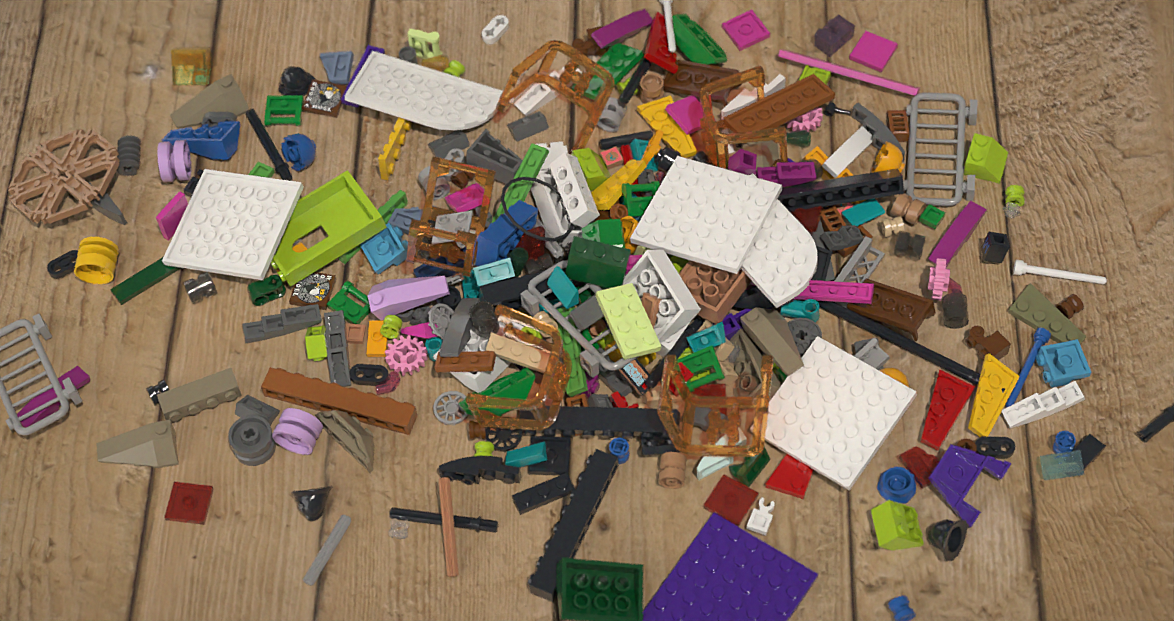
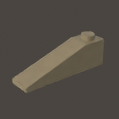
[729,329,781,410]

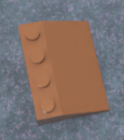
[679,260,752,324]

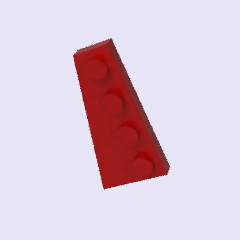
[644,12,678,74]
[921,369,975,451]
[765,454,814,499]

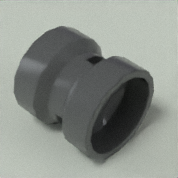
[398,46,418,65]

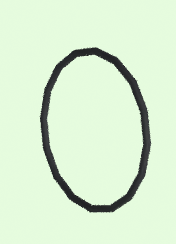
[501,177,574,241]

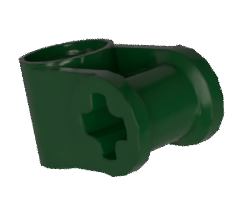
[247,275,286,306]

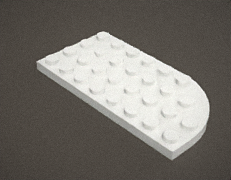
[345,51,506,130]
[741,173,818,308]

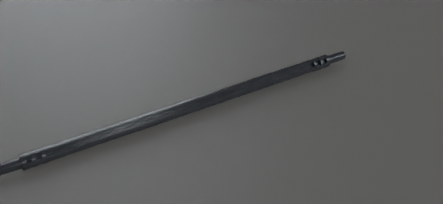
[816,300,1006,392]

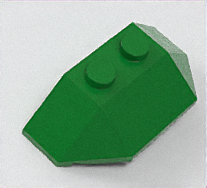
[672,14,728,65]
[582,219,625,248]
[459,367,536,420]

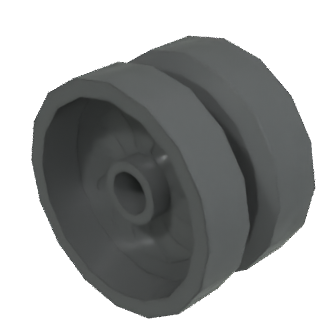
[228,415,276,466]

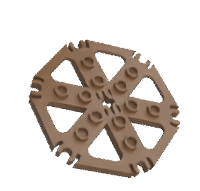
[8,129,120,224]

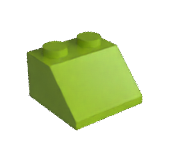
[964,133,1008,184]
[571,148,611,191]

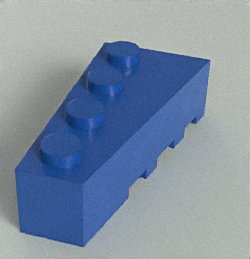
[475,200,538,266]

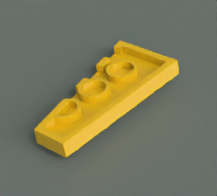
[637,96,697,158]
[378,117,412,181]
[591,160,647,210]
[968,354,1020,437]

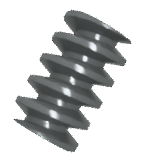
[117,135,141,176]

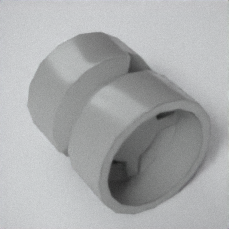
[597,98,627,132]
[418,165,451,200]

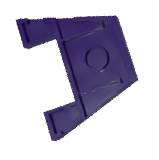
[928,444,1011,528]

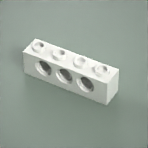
[549,152,599,228]

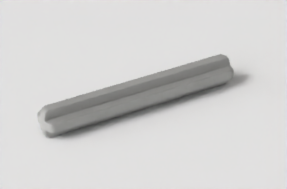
[532,219,564,258]
[303,514,351,586]

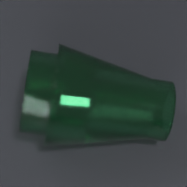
[783,130,811,148]
[510,247,529,276]

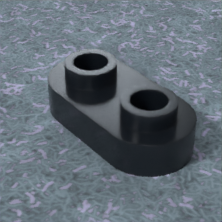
[47,250,78,279]
[350,364,389,386]
[975,437,1016,458]

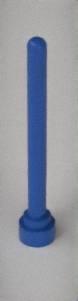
[1005,328,1051,408]

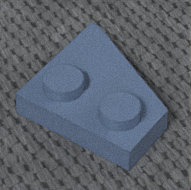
[320,51,354,84]
[387,206,436,238]

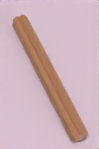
[438,477,459,577]

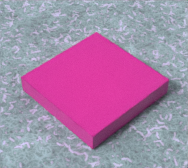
[722,9,770,51]
[849,31,898,73]
[665,96,715,135]
[445,183,492,213]
[156,191,188,241]

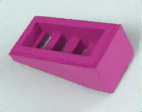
[401,322,439,339]

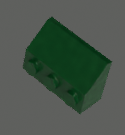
[565,236,631,289]

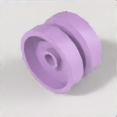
[158,140,191,182]
[272,408,323,455]

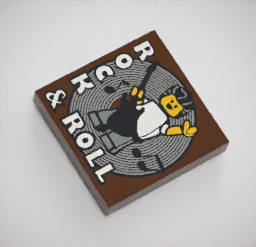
[302,79,347,118]
[289,272,336,310]

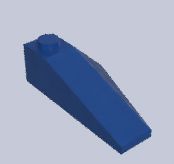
[162,121,240,160]

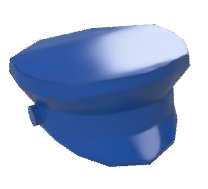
[877,467,916,504]

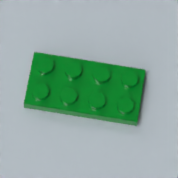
[571,43,644,102]

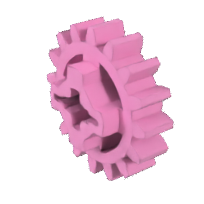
[786,107,823,134]
[928,258,950,301]
[385,335,428,376]

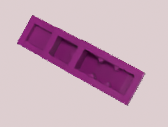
[591,9,653,49]
[753,162,816,187]
[928,201,987,268]
[17,365,90,428]

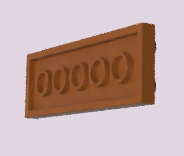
[723,74,835,143]

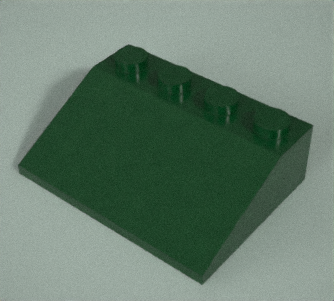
[556,558,643,621]

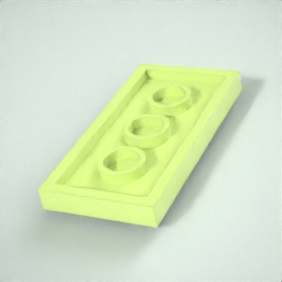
[595,283,662,360]

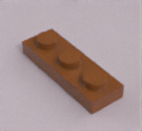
[435,351,496,372]

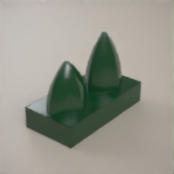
[729,445,771,488]

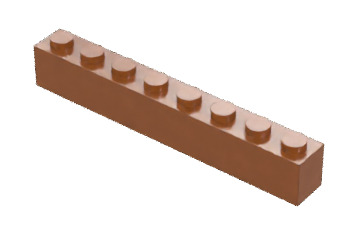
[261,367,418,435]

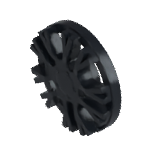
[486,417,522,452]

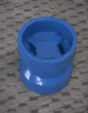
[1053,431,1076,458]
[609,438,629,464]
[888,595,916,621]

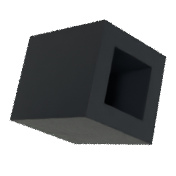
[981,231,1010,263]

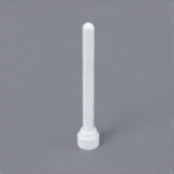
[660,0,676,53]
[1013,260,1107,284]

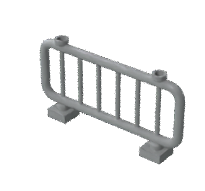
[903,92,978,206]
[520,260,639,377]
[0,313,82,435]

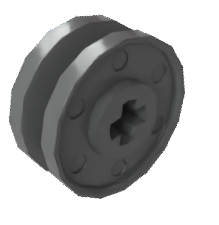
[788,318,822,358]

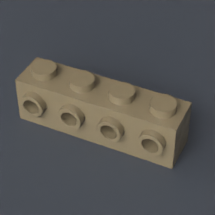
[157,368,242,422]

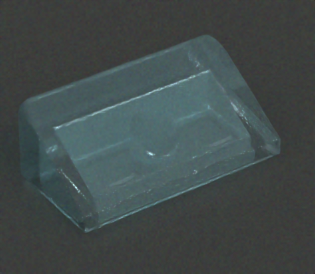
[1040,450,1084,480]

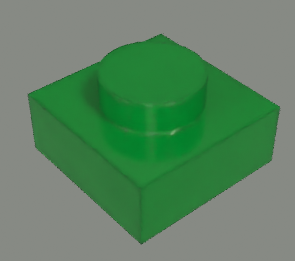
[919,204,946,230]

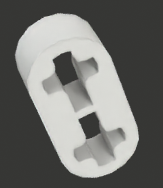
[482,15,509,44]

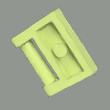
[407,29,443,62]

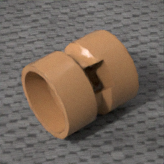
[640,73,664,104]
[891,193,926,225]
[659,452,687,489]

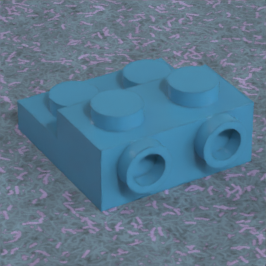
[360,223,412,274]
[1036,339,1092,388]

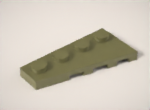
[1008,283,1086,346]

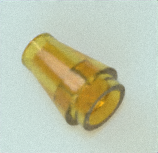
[422,54,449,72]

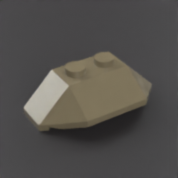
[316,410,375,473]

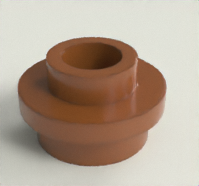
[610,203,628,219]

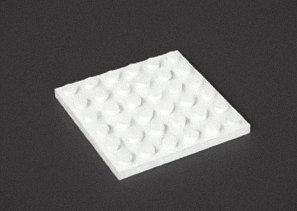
[630,156,782,274]
[162,169,304,280]
[750,336,917,490]

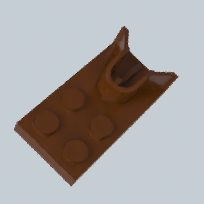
[663,60,743,108]
[847,278,936,342]

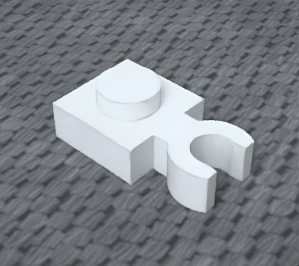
[747,498,774,536]

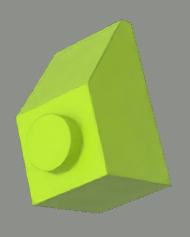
[305,325,328,361]

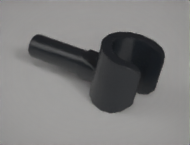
[824,103,851,117]

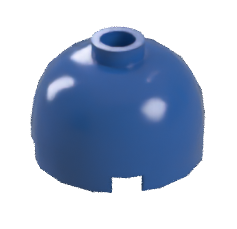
[281,133,316,171]

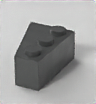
[467,129,523,184]

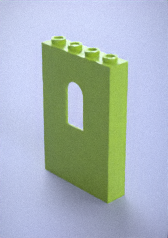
[271,170,387,287]

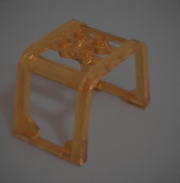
[496,40,615,154]
[699,66,788,170]
[406,156,496,277]
[465,304,572,430]
[657,355,774,457]

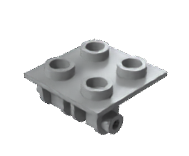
[432,211,473,248]

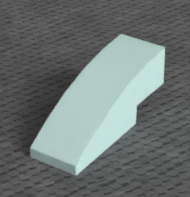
[697,426,747,480]

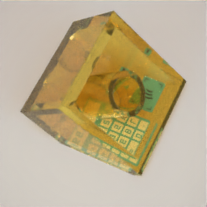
[171,47,212,85]

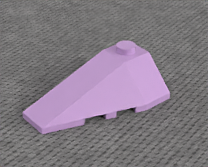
[368,276,450,320]

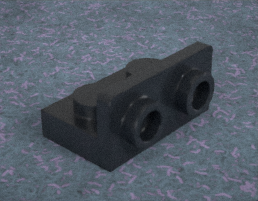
[641,429,683,455]

